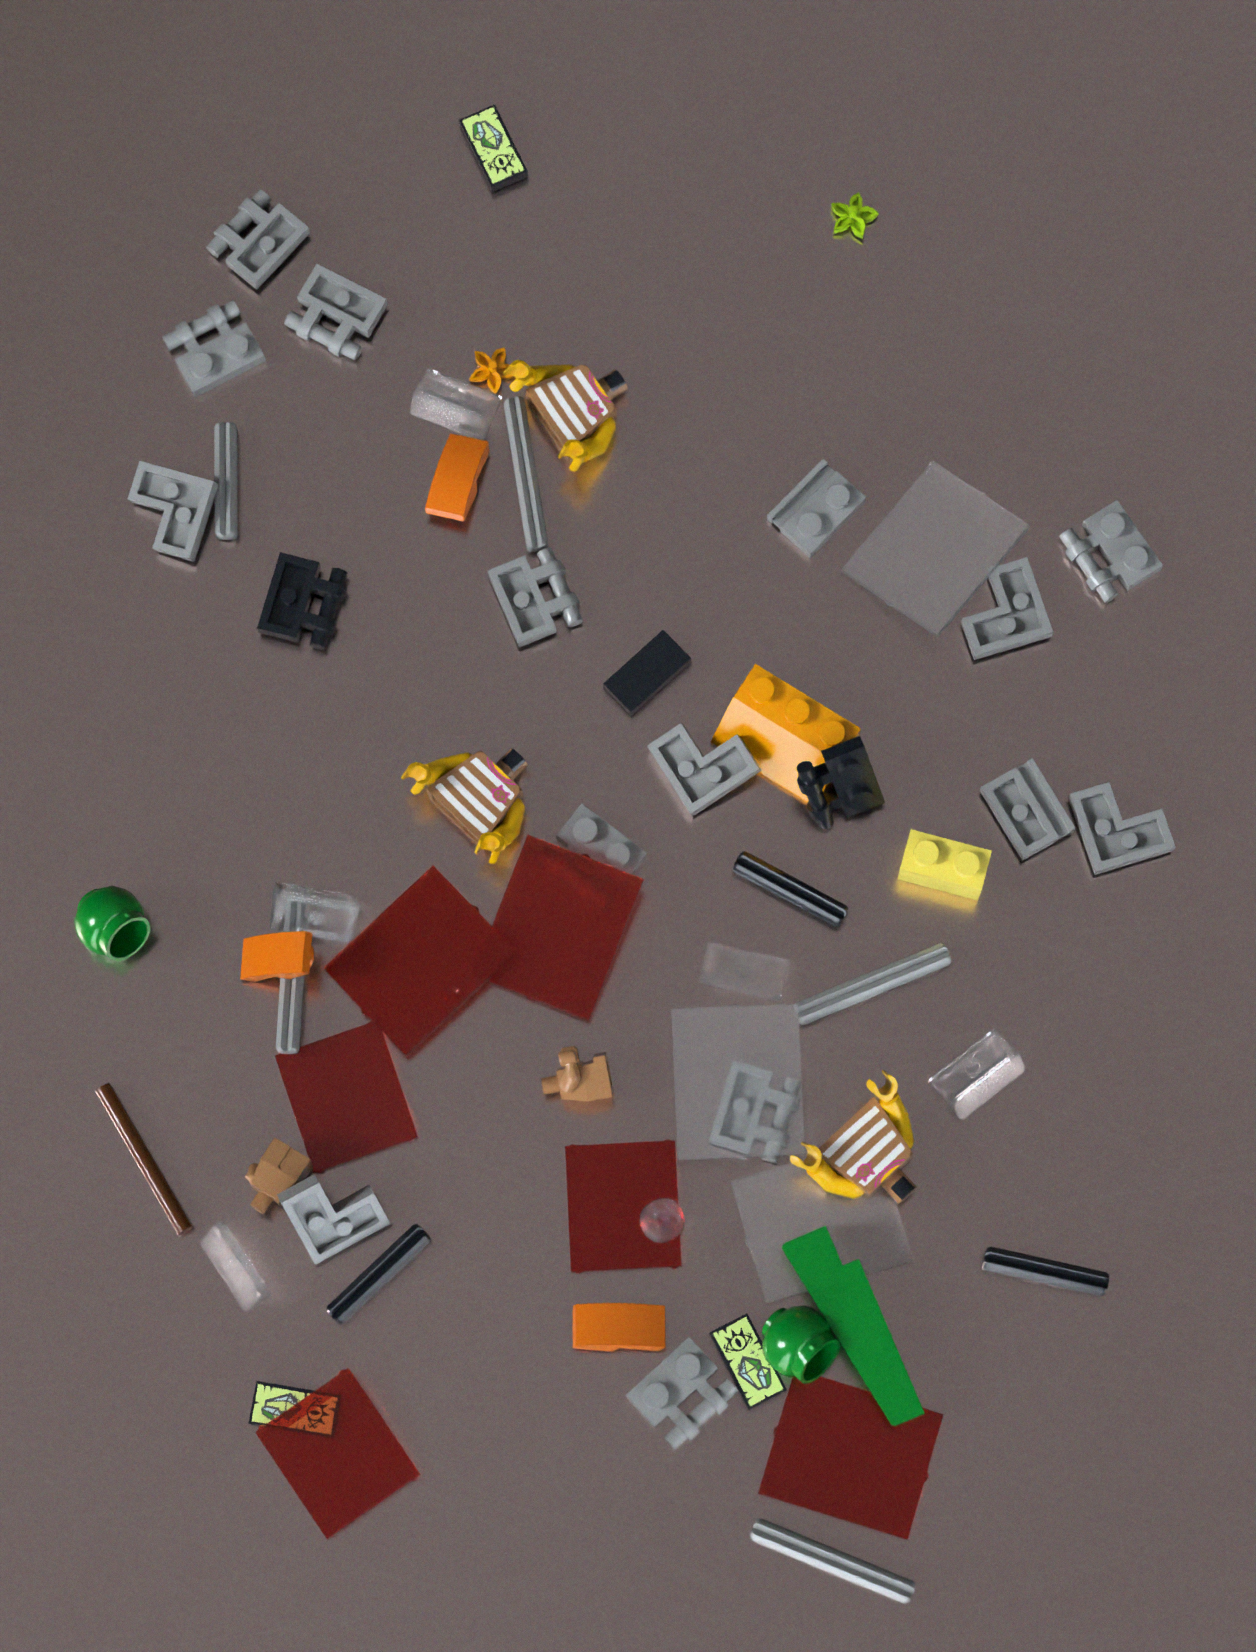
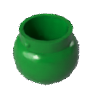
[74,886,151,962]
[762,1305,840,1384]

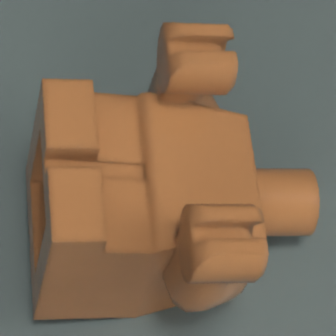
[541,1046,614,1102]
[245,1137,313,1214]

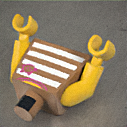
[503,360,628,472]
[401,748,528,864]
[790,1070,917,1204]

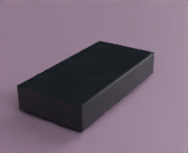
[603,630,691,716]

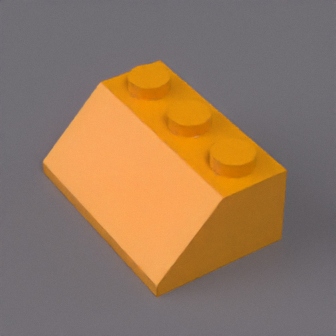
[710,664,861,803]

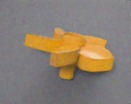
[469,347,515,395]

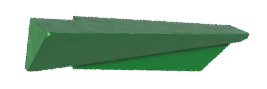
[782,1225,925,1426]

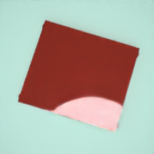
[275,1020,418,1174]
[565,1139,682,1274]
[255,1368,420,1539]

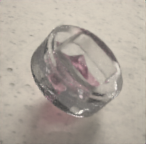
[640,1198,685,1243]

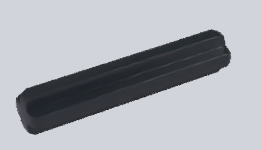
[733,851,849,927]
[326,1224,431,1325]
[983,1246,1109,1296]

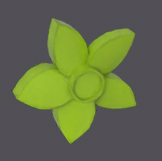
[831,192,878,239]

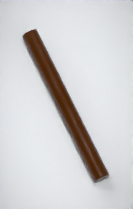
[95,1083,193,1235]

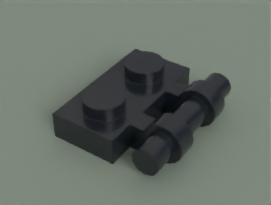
[257,552,348,650]
[796,736,885,829]

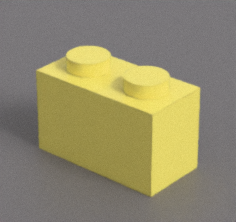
[897,829,992,901]

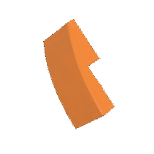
[425,433,490,521]
[240,931,314,982]
[573,1303,665,1352]

